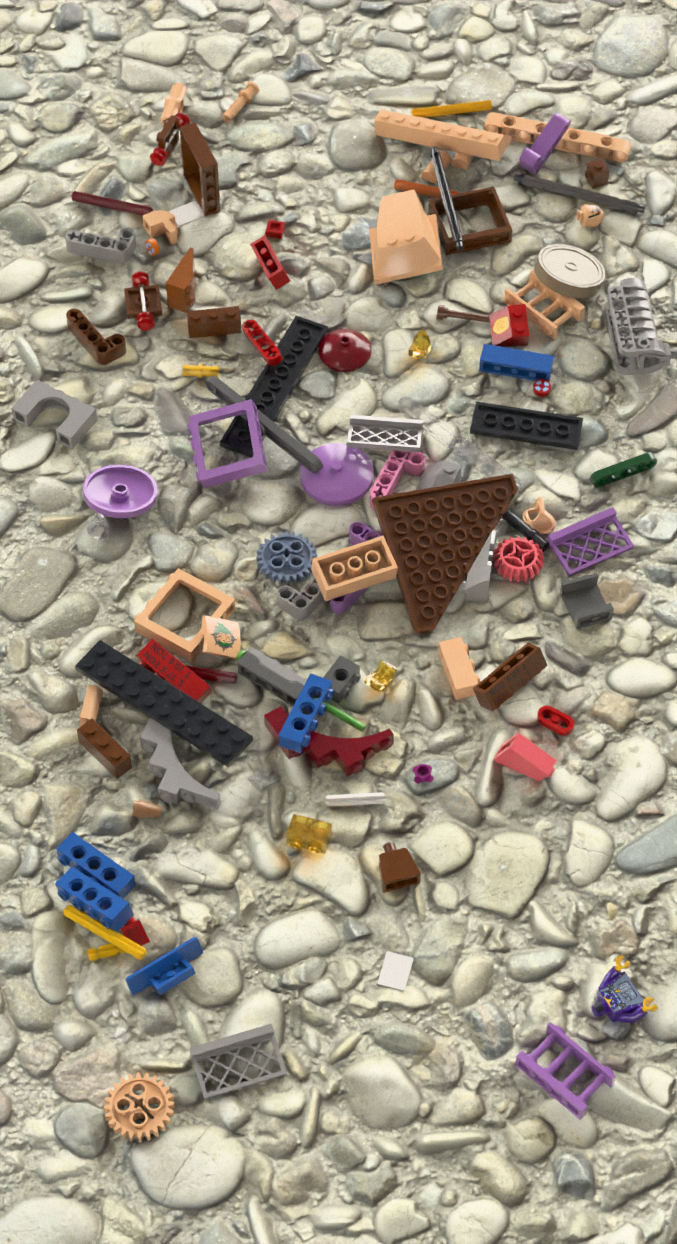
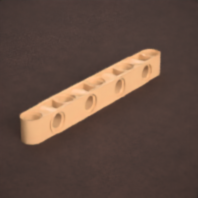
[483,113,631,162]

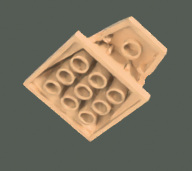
[369,189,443,285]

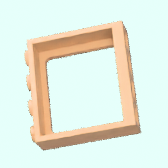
[134,568,236,663]

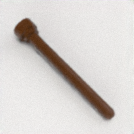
[436,305,490,323]

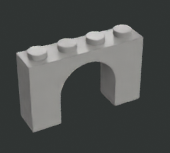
[11,380,97,449]

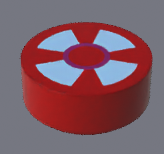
[533,379,551,397]

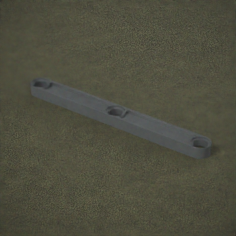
[205,375,323,474]

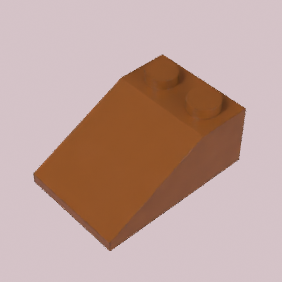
[166,247,195,313]

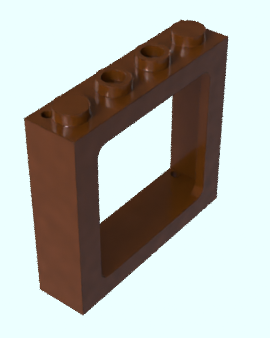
[179,122,221,216]
[428,187,512,255]

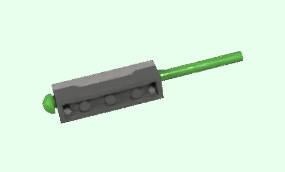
[236,647,366,732]

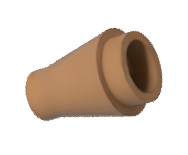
[132,799,162,819]

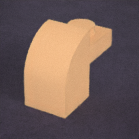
[143,210,179,244]

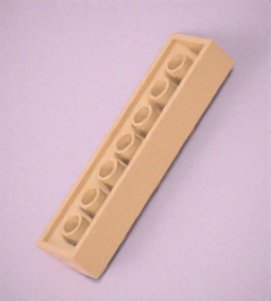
[374,109,512,161]

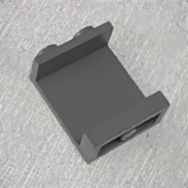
[560,573,614,629]

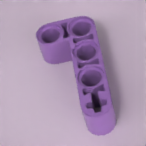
[519,112,571,175]

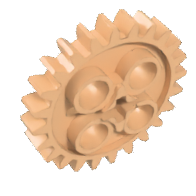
[104,1072,175,1142]

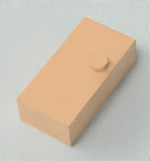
[311,536,398,601]

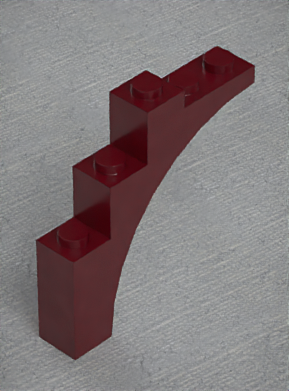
[264,706,394,777]

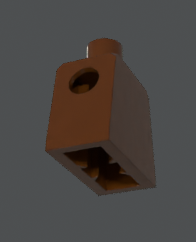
[379,842,421,893]

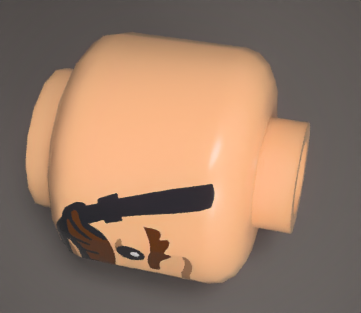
[577,205,604,227]

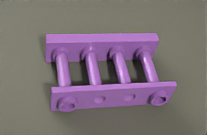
[515,1022,616,1120]

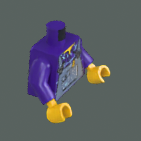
[591,955,658,1023]

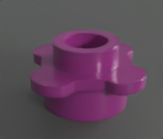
[413,764,434,784]

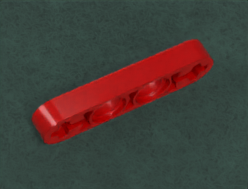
[241,319,282,366]

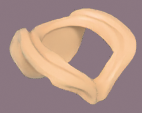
[522,497,556,534]

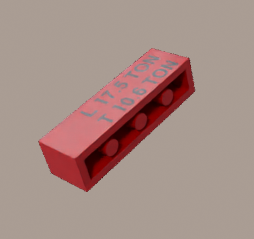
[137,639,212,704]

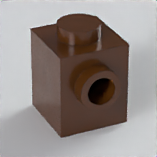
[585,159,609,189]

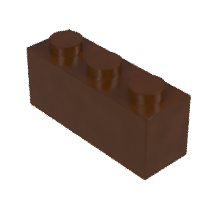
[186,306,242,339]
[77,719,132,779]

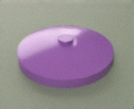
[300,443,373,506]
[83,465,158,518]

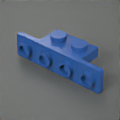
[125,937,203,995]

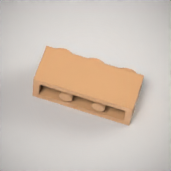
[438,637,480,700]

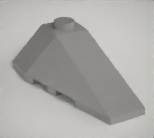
[419,460,461,490]
[462,530,496,603]

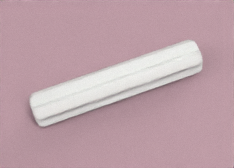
[325,793,385,807]

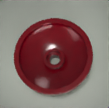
[319,329,372,372]

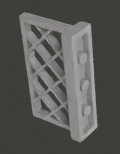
[346,415,423,452]
[190,1023,287,1100]

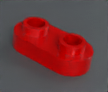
[537,706,574,736]

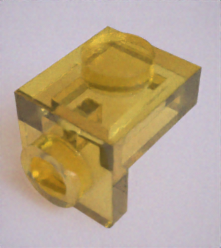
[364,660,397,692]

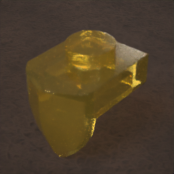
[409,329,431,359]

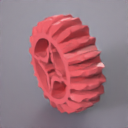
[493,535,544,583]

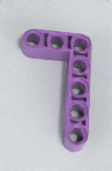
[330,522,381,614]

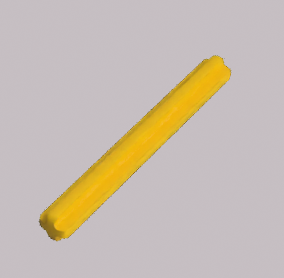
[411,100,492,118]
[63,905,147,960]

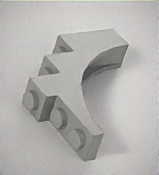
[140,718,221,810]

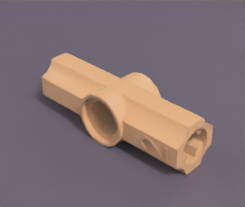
[161,82,187,125]

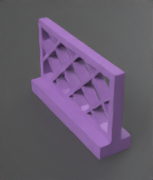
[547,507,634,577]

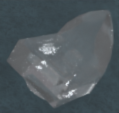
[86,512,110,539]

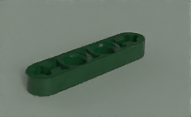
[589,452,657,488]

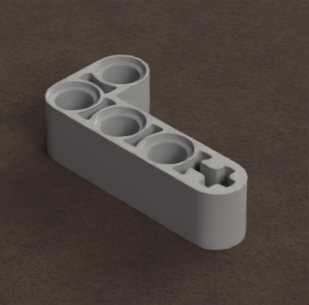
[65,228,136,263]
[277,576,324,620]

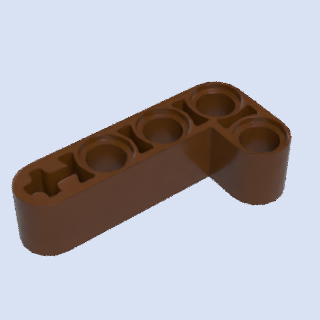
[66,308,126,365]

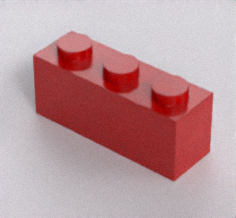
[250,235,291,290]

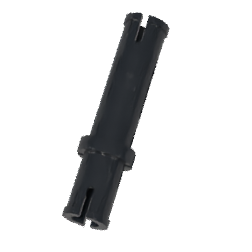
[502,510,550,552]

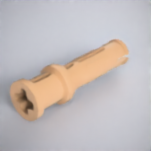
[222,81,259,123]

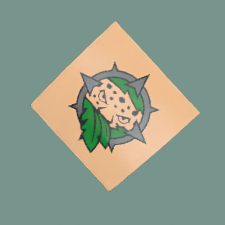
[201,615,241,659]

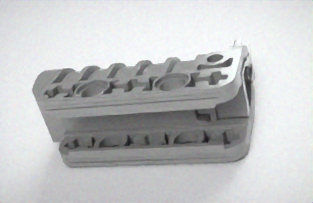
[605,278,677,375]

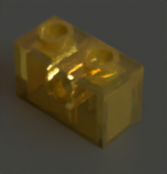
[286,814,332,854]

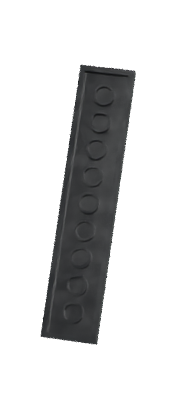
[220,316,328,458]
[75,640,253,768]

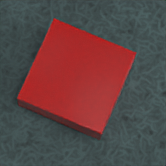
[265,220,285,239]

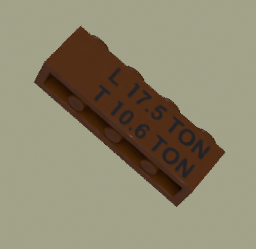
[473,643,548,711]

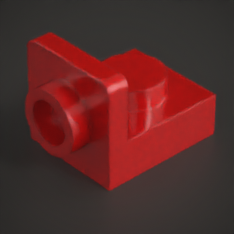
[121,917,150,946]

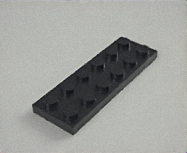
[470,401,583,450]

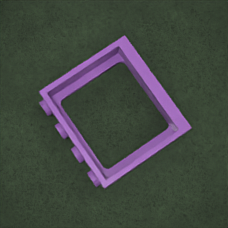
[188,399,268,488]

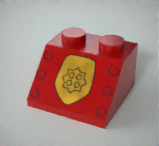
[489,304,530,347]

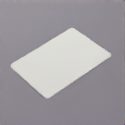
[169,201,204,226]
[377,951,414,990]

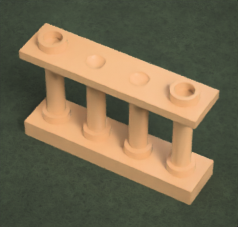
[504,269,585,340]

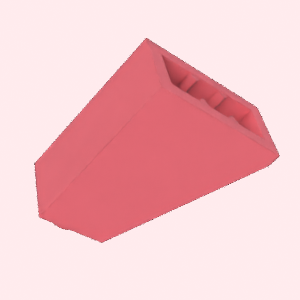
[493,733,557,782]

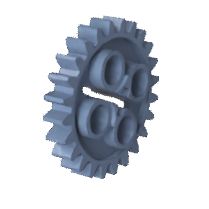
[256,531,317,586]

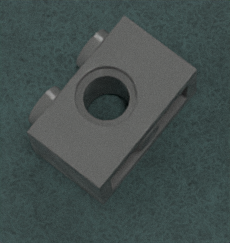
[323,655,361,704]

